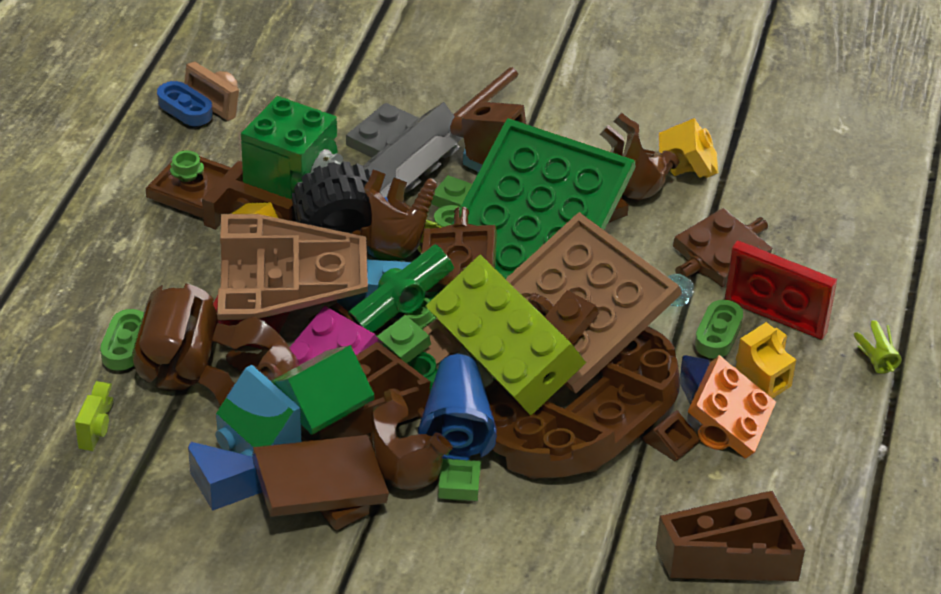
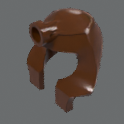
[600,112,680,200]
[352,169,437,261]
[198,316,299,406]
[369,389,453,491]

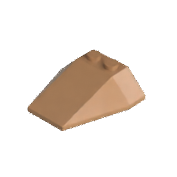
[217,214,368,321]

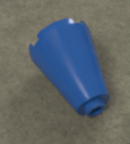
[418,354,497,460]

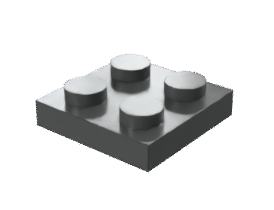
[346,102,419,157]

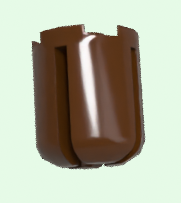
[132,283,219,391]

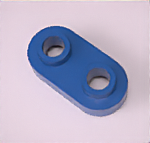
[157,81,213,127]

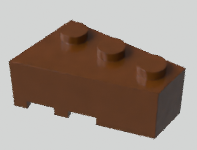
[301,342,430,441]
[656,490,805,581]

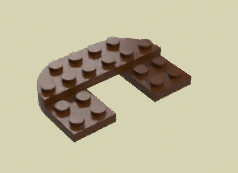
[484,326,680,479]

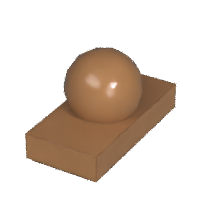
[184,62,239,121]

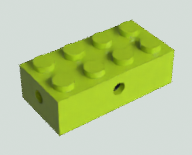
[426,255,586,416]

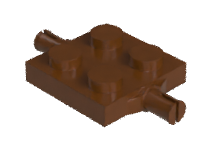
[422,207,497,292]
[673,208,773,287]

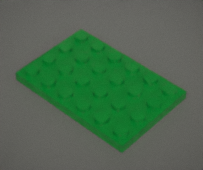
[425,118,636,298]

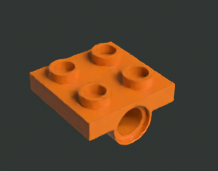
[687,355,776,459]

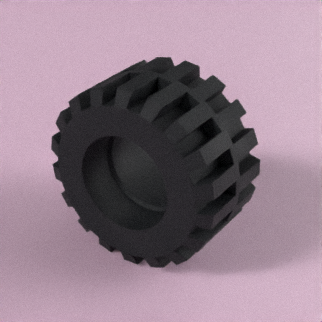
[292,161,380,234]

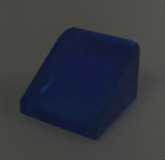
[679,355,710,405]

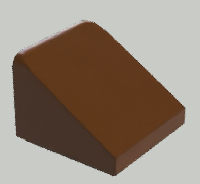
[642,410,700,461]

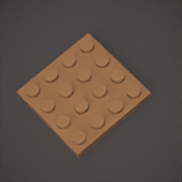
[506,212,682,394]

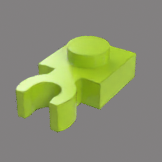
[75,381,114,451]

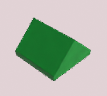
[271,345,374,434]

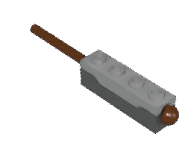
[363,67,518,197]

